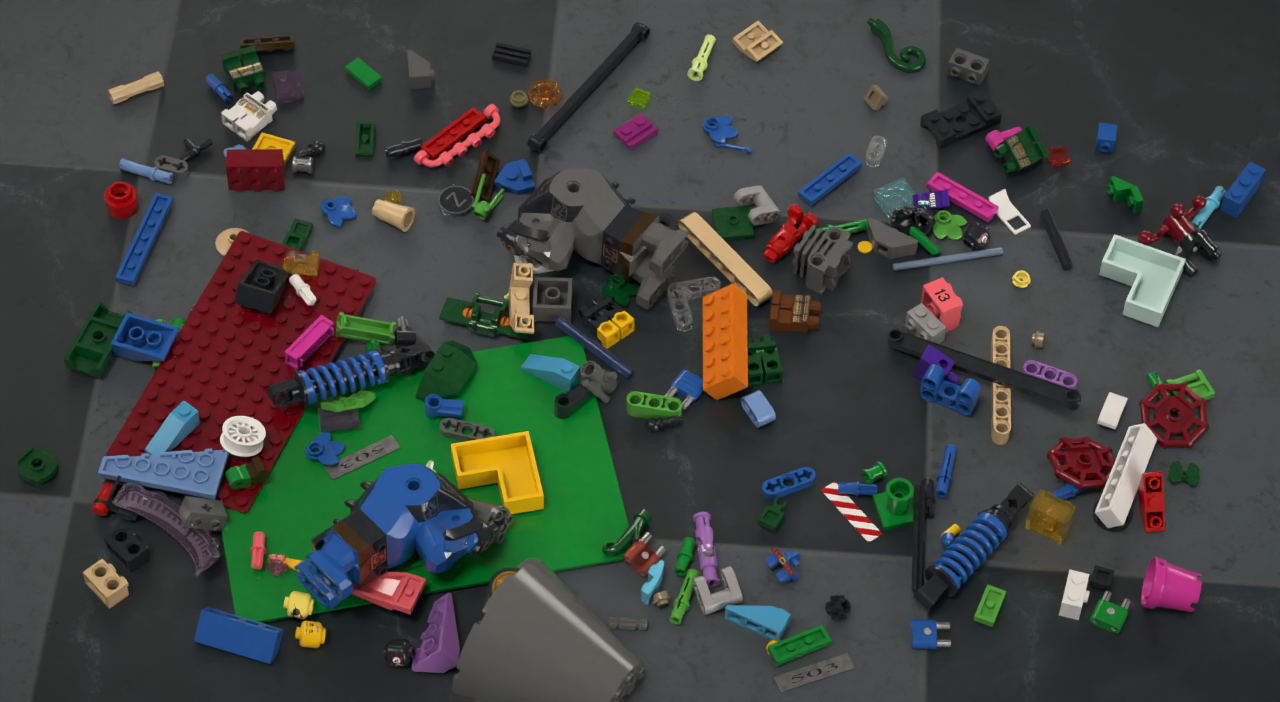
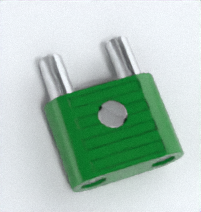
[1089,591,1131,633]

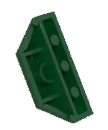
[416,340,477,402]

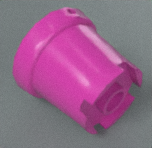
[1141,556,1202,613]

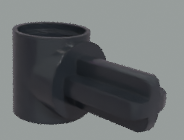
[394,316,416,347]

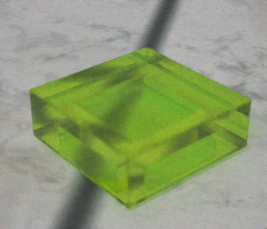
[628,87,652,109]

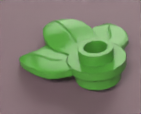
[933,210,967,240]

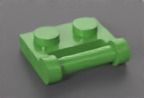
[1164,369,1215,404]

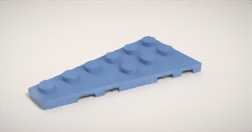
[98,448,230,500]

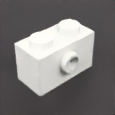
[1059,570,1090,620]

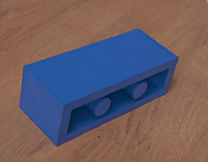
[1220,161,1266,218]

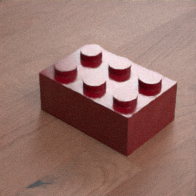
[226,149,285,191]

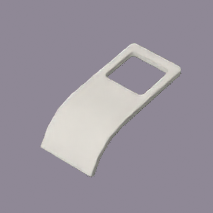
[989,189,1031,235]

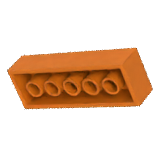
[703,283,748,400]

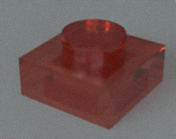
[1048,146,1070,166]

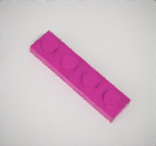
[926,172,999,222]

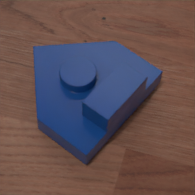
[494,159,535,195]

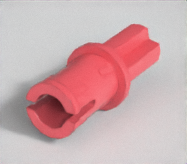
[250,532,266,570]

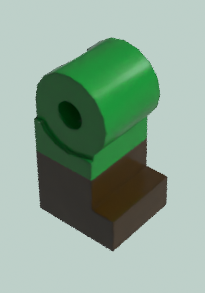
[225,456,266,490]

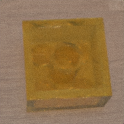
[1025,489,1076,545]

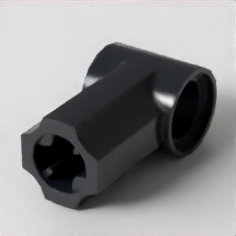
[554,384,590,419]

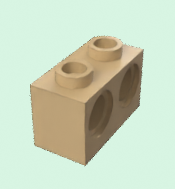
[83,559,129,609]

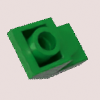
[1107,176,1144,214]

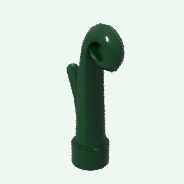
[602,509,652,555]

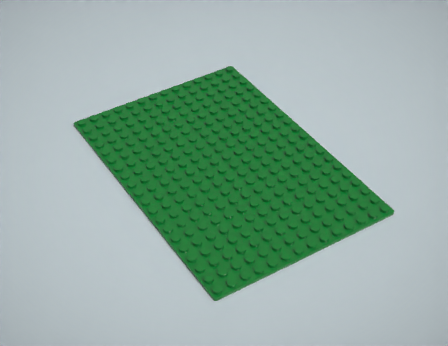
[221,336,634,623]

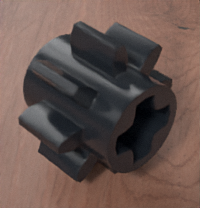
[825,595,851,620]

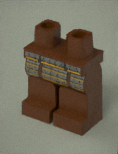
[769,290,821,334]

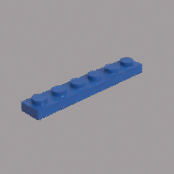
[115,193,173,286]

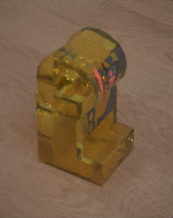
[282,250,320,276]

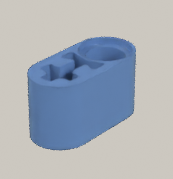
[741,390,776,428]

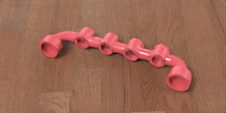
[414,104,501,168]

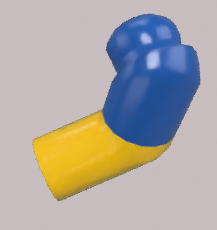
[941,524,961,550]

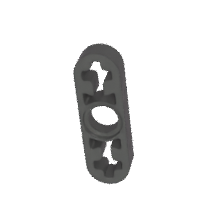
[439,418,495,442]

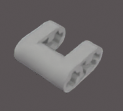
[734,185,781,225]
[692,566,743,615]

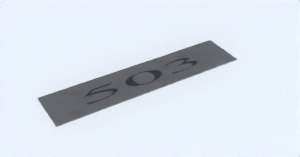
[324,435,400,480]
[774,653,854,692]

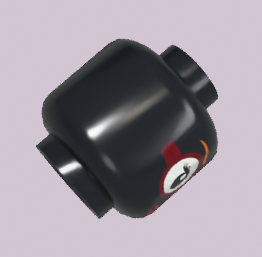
[962,222,990,250]
[383,639,415,666]

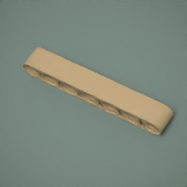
[678,212,773,307]
[991,326,1011,445]

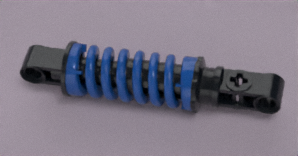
[266,342,435,407]
[913,482,1034,611]

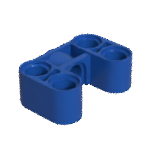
[920,364,980,416]

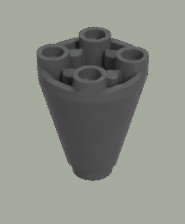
[469,499,514,544]

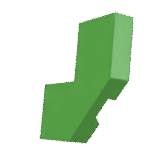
[320,390,376,412]

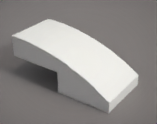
[1097,392,1128,430]

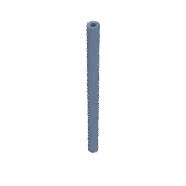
[893,247,1003,271]

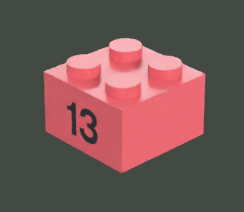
[921,277,963,332]

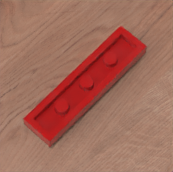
[421,107,486,160]

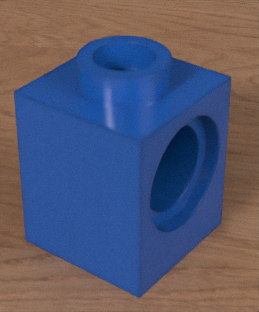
[1095,122,1117,153]

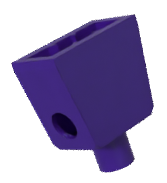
[912,345,960,384]

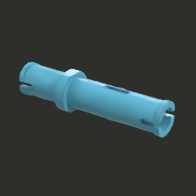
[1191,186,1226,230]

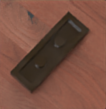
[240,35,294,52]
[471,150,500,202]

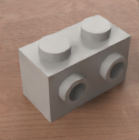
[905,303,946,344]

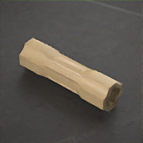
[108,71,164,104]

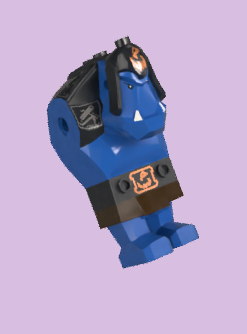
[294,464,499,610]

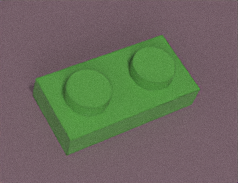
[973,585,1006,627]

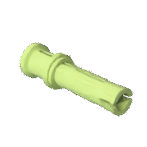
[687,35,716,81]

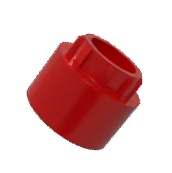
[104,182,138,219]

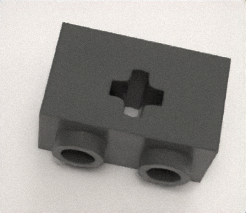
[178,496,228,532]

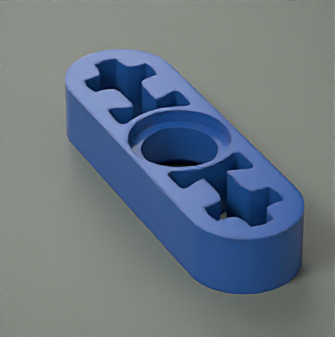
[762,467,816,500]

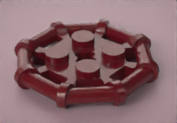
[1139,382,1209,448]
[1047,436,1115,490]

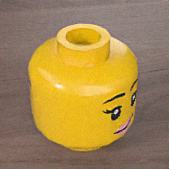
[295,621,326,648]

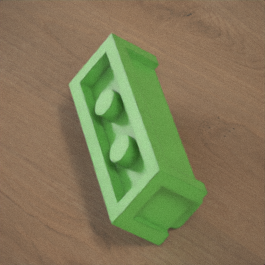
[335,312,396,346]

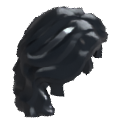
[891,205,936,236]

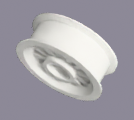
[220,416,266,457]

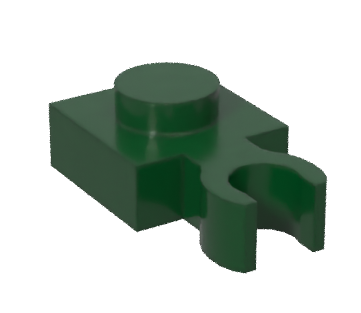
[757,497,787,532]

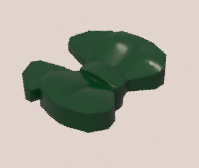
[1168,461,1200,487]

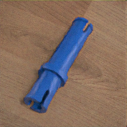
[935,444,957,498]

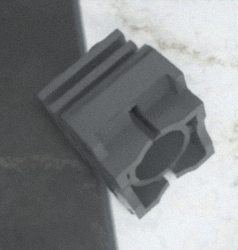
[792,225,853,295]

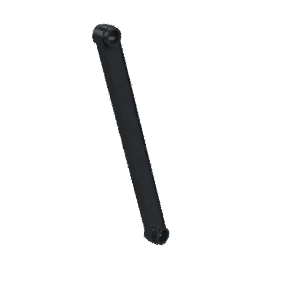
[527,22,650,153]
[887,329,1081,410]

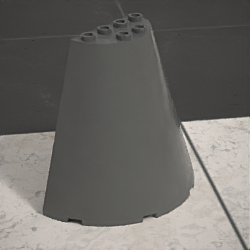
[453,558,646,702]

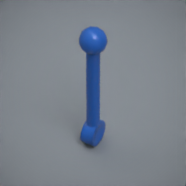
[715,142,752,153]

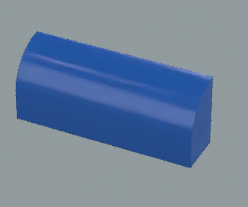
[194,607,284,664]

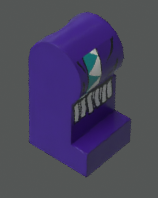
[912,190,950,210]

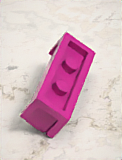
[284,315,334,370]

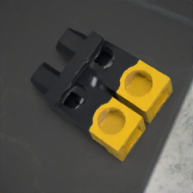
[579,295,635,349]

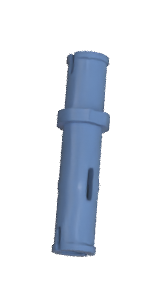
[119,158,174,185]

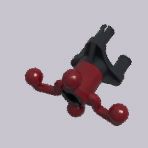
[1138,195,1222,277]

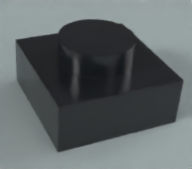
[1089,565,1115,591]

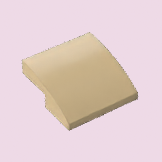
[731,20,783,62]

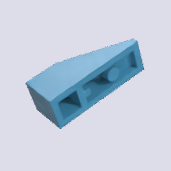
[521,354,580,392]
[145,401,200,455]
[724,605,791,642]

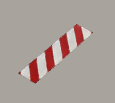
[821,481,882,543]

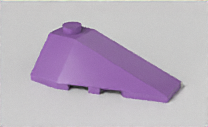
[412,592,460,673]

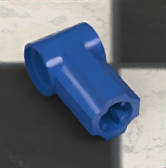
[425,394,464,419]

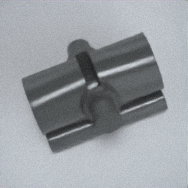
[581,361,617,403]

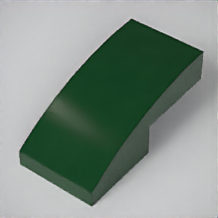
[282,218,313,251]

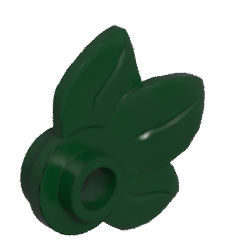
[602,274,638,306]

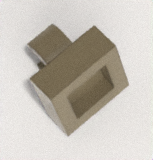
[864,85,889,110]

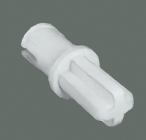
[289,274,317,306]

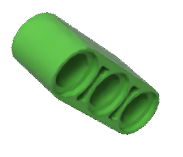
[626,391,682,419]

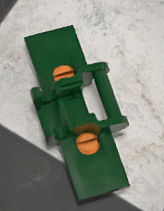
[439,292,535,340]

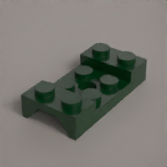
[64,301,133,379]

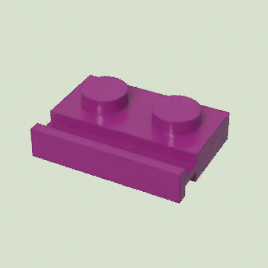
[613,113,658,151]

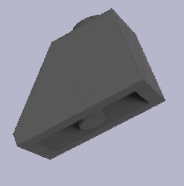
[407,50,435,89]

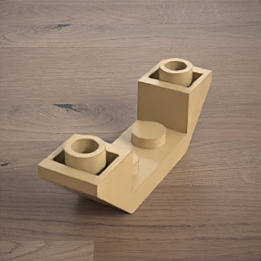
[509,263,534,334]

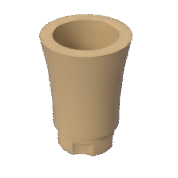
[372,199,415,232]

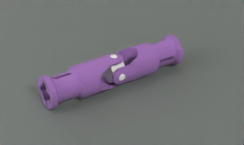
[693,512,720,589]

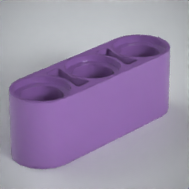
[1022,360,1077,389]

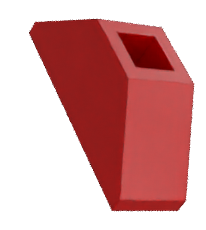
[1138,472,1165,532]

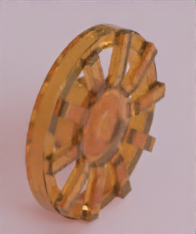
[528,79,562,108]

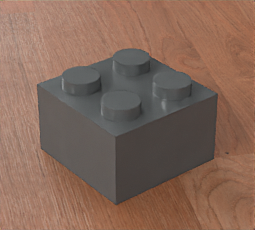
[533,277,572,322]

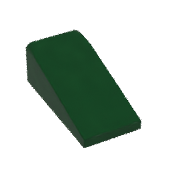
[355,121,376,156]

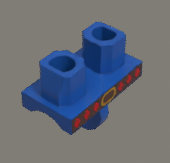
[765,546,801,585]

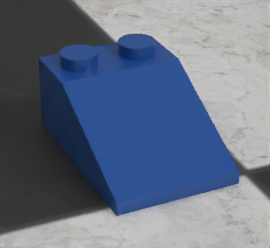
[111,312,180,361]

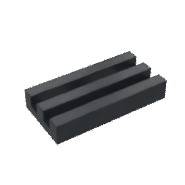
[492,42,531,67]

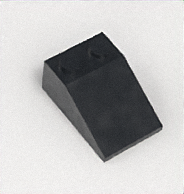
[235,260,292,314]

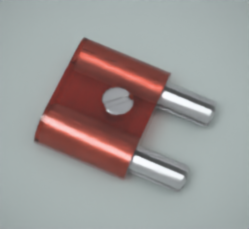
[622,532,666,578]

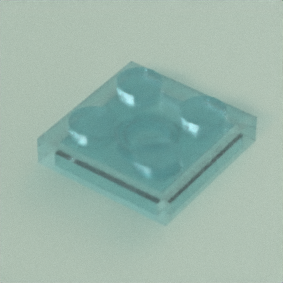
[872,177,916,220]

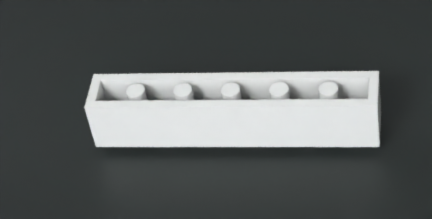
[1095,423,1157,528]

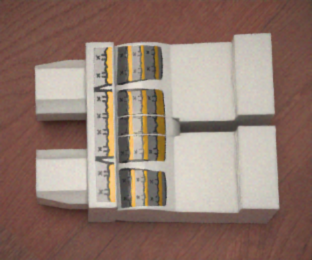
[221,91,277,142]

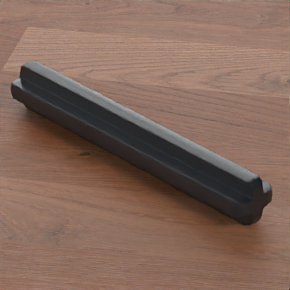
[1040,209,1073,270]

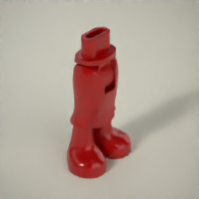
[762,204,819,263]

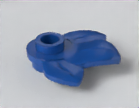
[703,116,738,144]
[320,196,356,227]
[306,432,345,466]

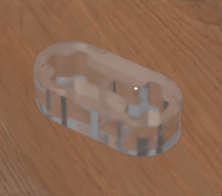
[865,136,887,167]

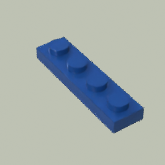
[798,152,862,206]

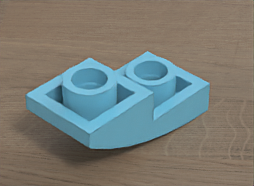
[641,560,664,605]

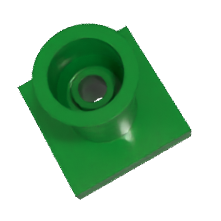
[872,478,914,531]

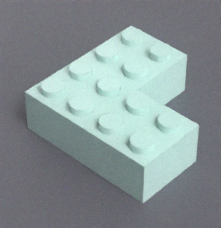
[1099,234,1186,327]

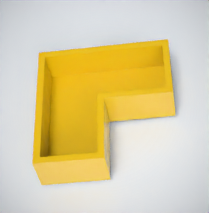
[451,431,544,514]

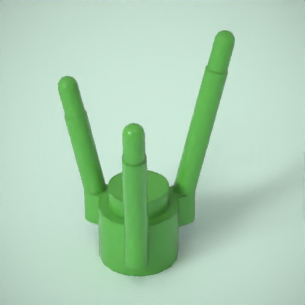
[471,174,504,220]

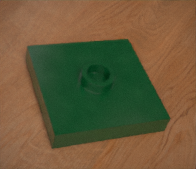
[712,205,754,241]

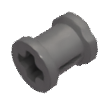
[292,156,313,174]

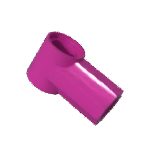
[985,127,1022,151]

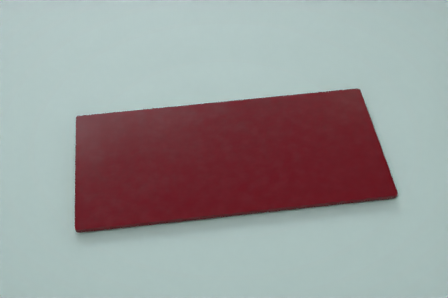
[105,231,376,514]

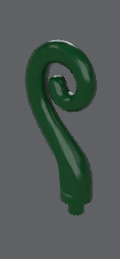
[867,18,926,73]

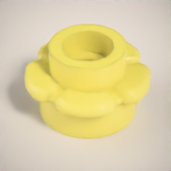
[1012,271,1031,288]

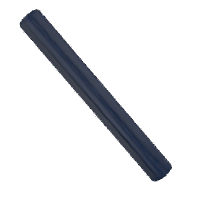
[555,316,634,378]

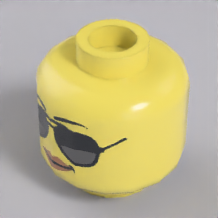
[283,591,314,619]

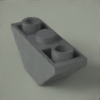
[866,217,918,259]

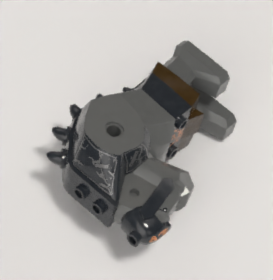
[497,168,690,310]

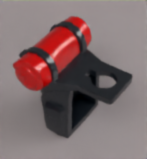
[91,475,148,521]

